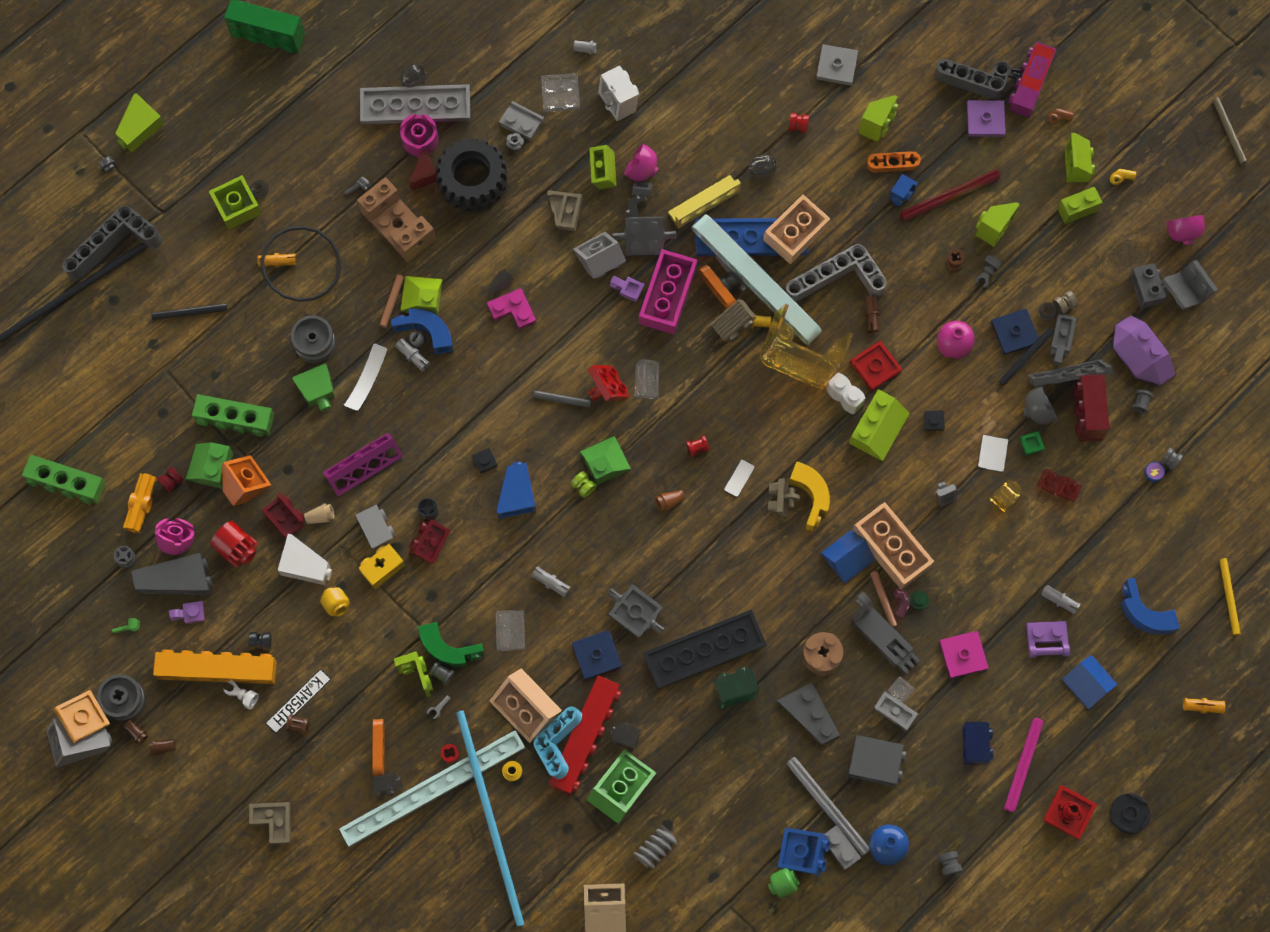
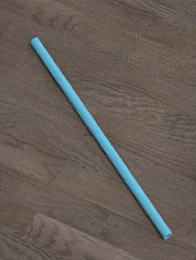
[456,711,525,927]

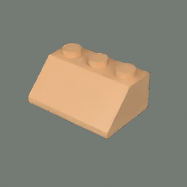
[490,669,562,743]

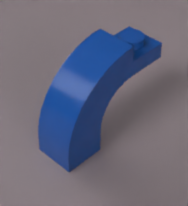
[391,309,454,355]
[1121,578,1180,635]

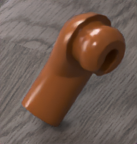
[1047,109,1074,124]

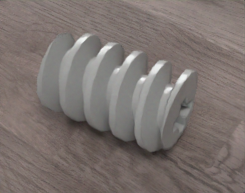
[633,825,678,869]

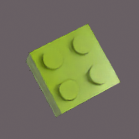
[209,175,262,230]

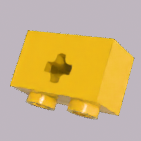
[359,544,405,589]

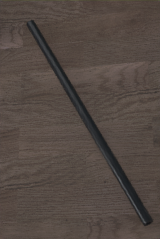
[0,243,148,343]

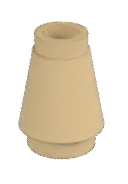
[304,504,335,524]

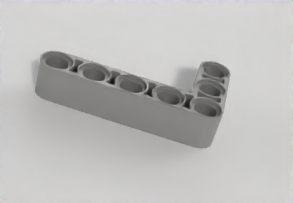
[785,244,887,302]

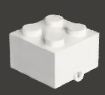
[598,66,639,121]

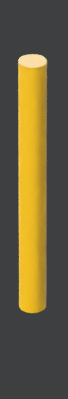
[1219,558,1241,636]

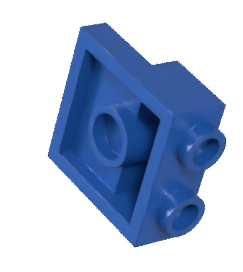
[778,827,830,876]

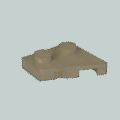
[547,190,583,231]

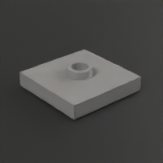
[816,44,858,86]

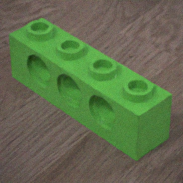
[192,394,274,436]
[22,455,106,504]

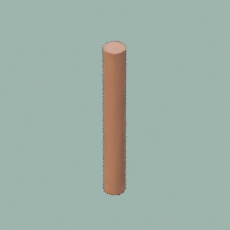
[379,275,404,328]
[870,571,897,627]

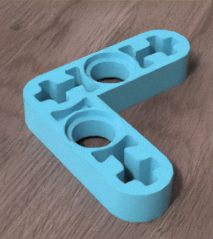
[534,706,582,780]

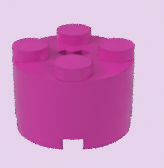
[400,114,439,158]

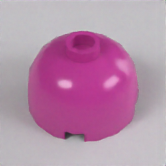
[624,144,658,181]
[1166,215,1205,245]
[936,321,974,359]
[155,518,195,555]

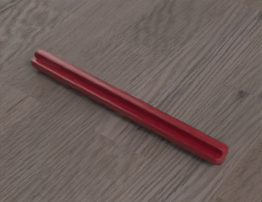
[900,169,1001,222]

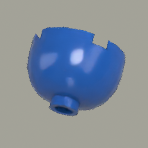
[868,824,909,866]

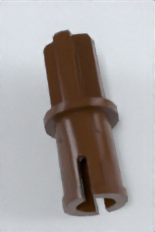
[865,295,880,333]

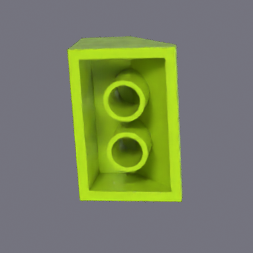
[849,389,910,461]

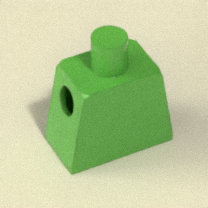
[292,363,335,412]

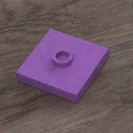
[967,100,1005,137]

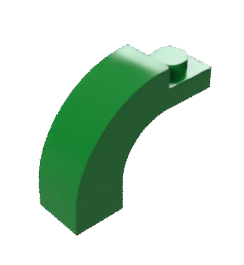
[418,622,485,668]

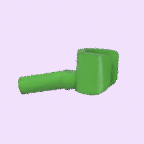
[112,618,140,634]

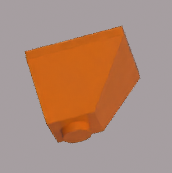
[222,455,271,506]

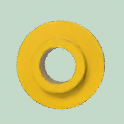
[502,761,522,781]

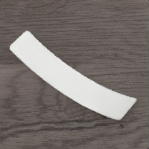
[344,344,387,410]

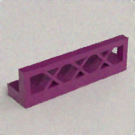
[322,433,403,496]

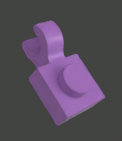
[610,276,645,302]
[169,601,205,624]

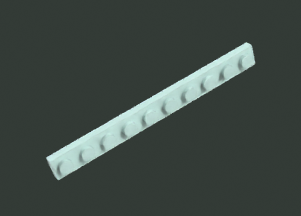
[339,730,525,847]

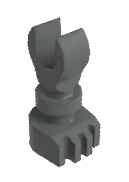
[975,255,1002,289]

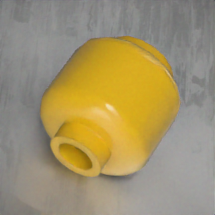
[320,587,350,617]

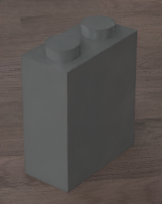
[848,735,906,787]

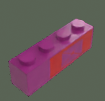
[1008,41,1056,118]

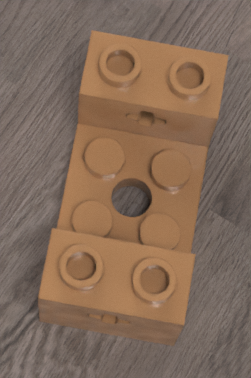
[357,177,436,263]

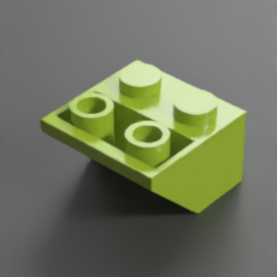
[859,95,899,142]

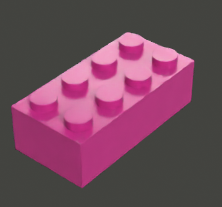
[639,249,697,335]

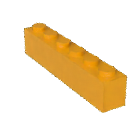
[153,650,277,684]

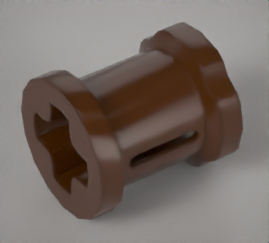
[946,249,965,272]
[285,714,310,736]

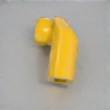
[1110,169,1136,185]

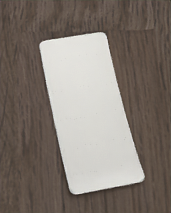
[724,460,754,497]

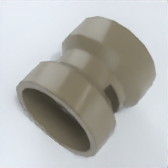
[1052,291,1079,315]

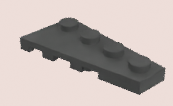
[1028,360,1113,387]

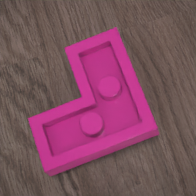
[487,288,536,330]

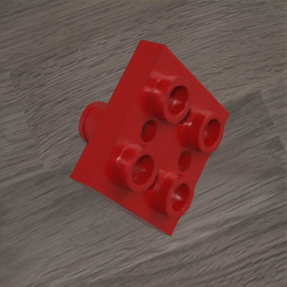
[587,365,630,401]
[1042,785,1097,840]

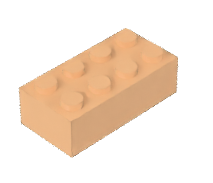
[853,502,934,590]

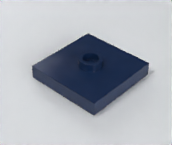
[991,308,1039,355]
[572,630,622,680]

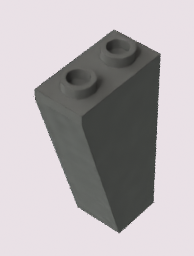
[131,553,213,595]

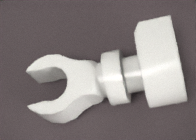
[224,681,259,710]

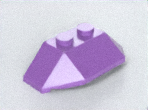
[1113,315,1176,386]

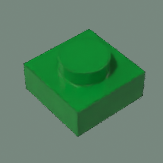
[1019,431,1045,456]

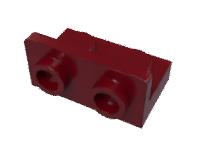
[408,519,451,564]

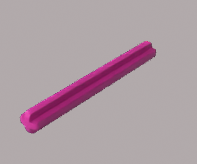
[1004,718,1044,812]

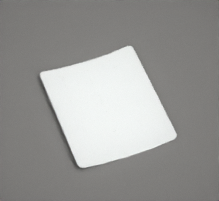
[978,435,1008,471]

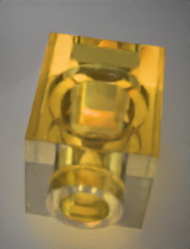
[990,479,1023,513]

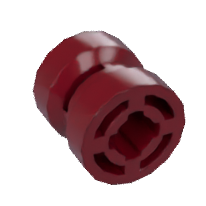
[157,466,184,493]

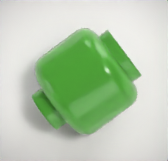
[768,868,800,898]

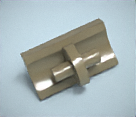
[768,478,800,517]

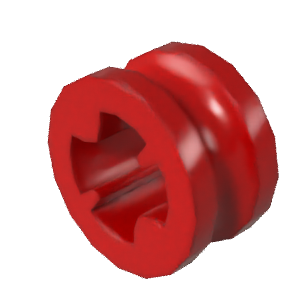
[441,744,459,763]

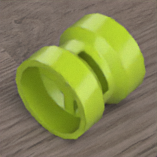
[570,471,597,498]

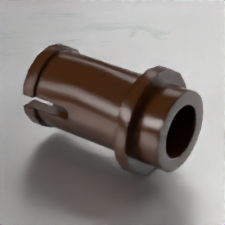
[122,720,148,744]
[150,738,176,755]

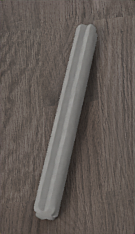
[787,757,870,856]

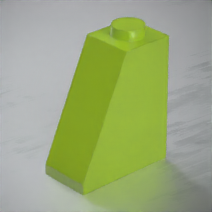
[116,93,164,153]

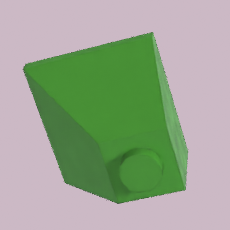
[580,436,631,485]

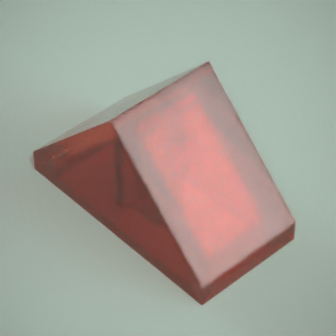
[409,150,437,190]

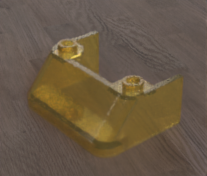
[760,304,853,389]

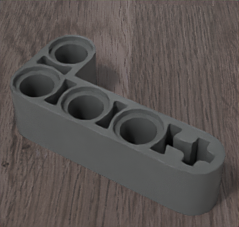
[934,59,1011,99]

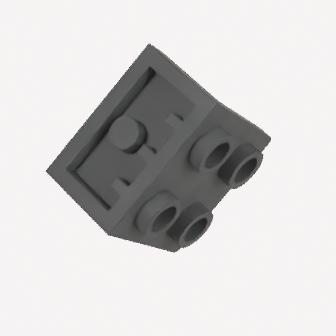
[1162,260,1218,310]

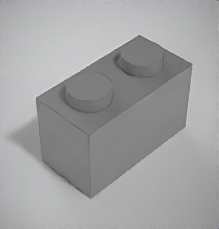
[356,505,396,553]

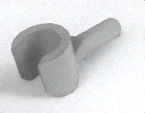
[427,695,450,719]

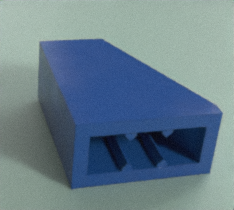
[497,462,536,519]

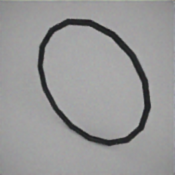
[260,226,342,302]

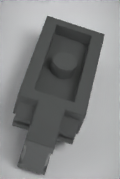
[1050,313,1077,367]

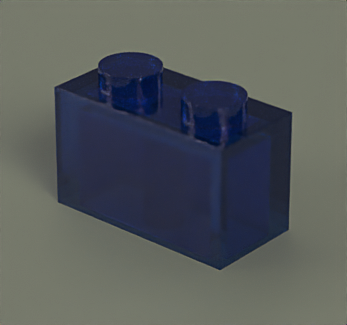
[963,722,993,765]

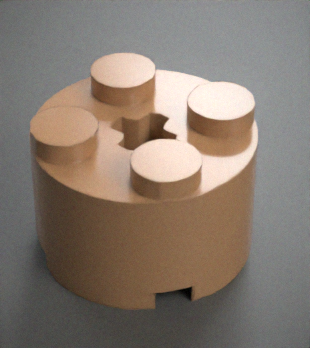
[802,632,843,676]

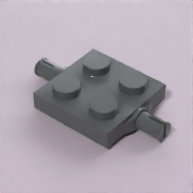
[613,216,676,256]
[607,584,665,639]

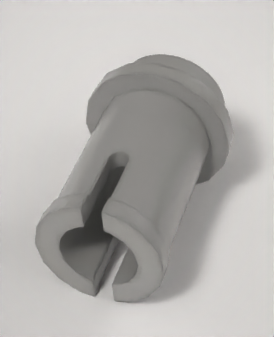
[573,40,597,55]

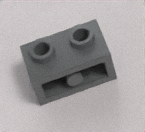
[1129,263,1167,309]

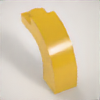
[789,461,830,531]

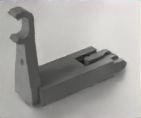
[851,592,920,675]

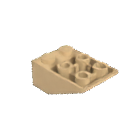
[584,884,626,932]

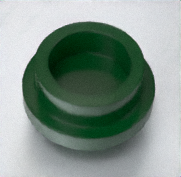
[909,591,929,610]

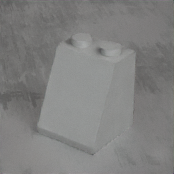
[46,717,112,767]

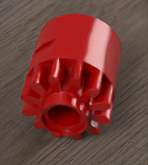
[210,521,258,568]

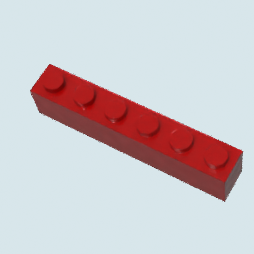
[548,675,622,796]

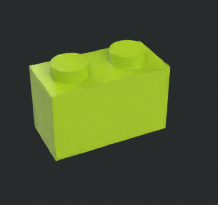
[589,145,617,190]
[1057,187,1103,224]

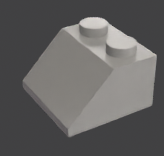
[573,232,626,279]

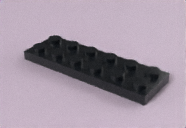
[643,609,767,690]

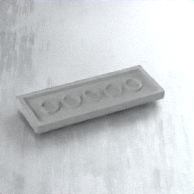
[360,84,471,124]

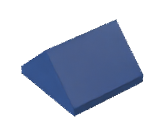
[821,531,875,583]
[1062,655,1118,709]

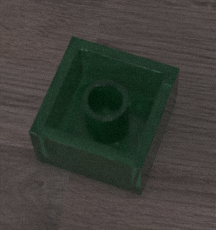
[713,667,759,709]

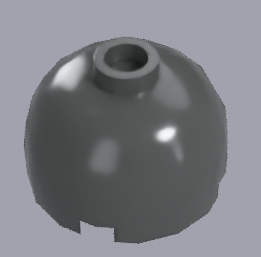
[1023,386,1057,425]

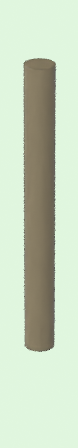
[1212,97,1247,165]

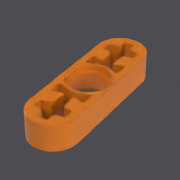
[867,152,921,172]
[698,264,736,310]
[373,719,385,777]

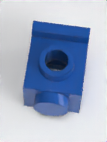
[889,174,918,206]

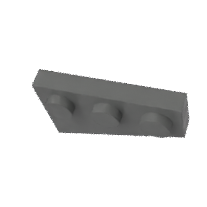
[777,683,840,745]

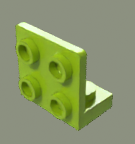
[394,651,433,697]

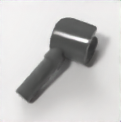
[345,177,371,195]

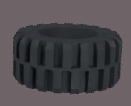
[436,138,508,212]

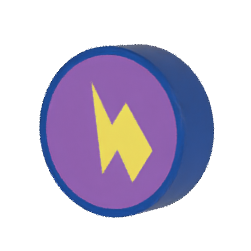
[1144,462,1165,482]

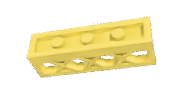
[668,175,741,229]

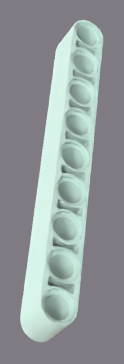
[692,214,822,345]

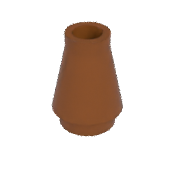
[655,490,685,512]

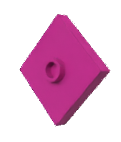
[939,631,988,679]

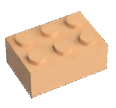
[763,195,830,264]

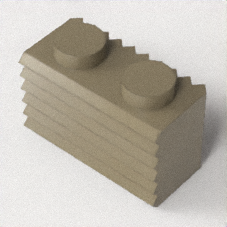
[711,299,757,342]

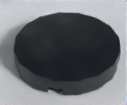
[1109,793,1151,834]

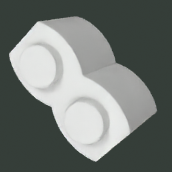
[827,373,865,414]

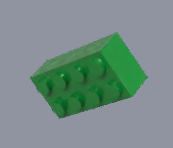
[224,0,305,53]

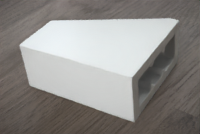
[278,534,332,585]

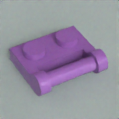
[1026,621,1070,658]

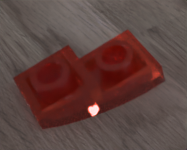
[1037,468,1082,502]

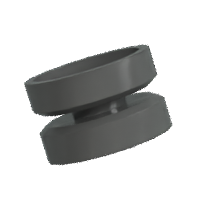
[291,315,336,363]
[97,674,146,722]

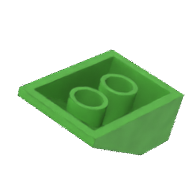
[587,749,656,824]

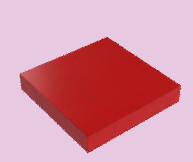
[849,340,903,392]

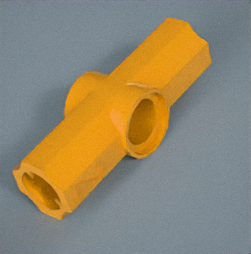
[123,473,157,533]

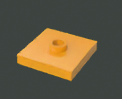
[53,690,110,744]

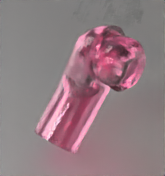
[893,588,910,618]

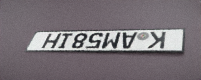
[265,669,331,734]

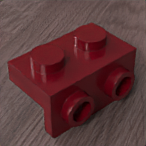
[262,492,305,540]

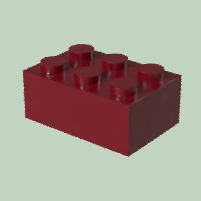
[1072,375,1110,442]

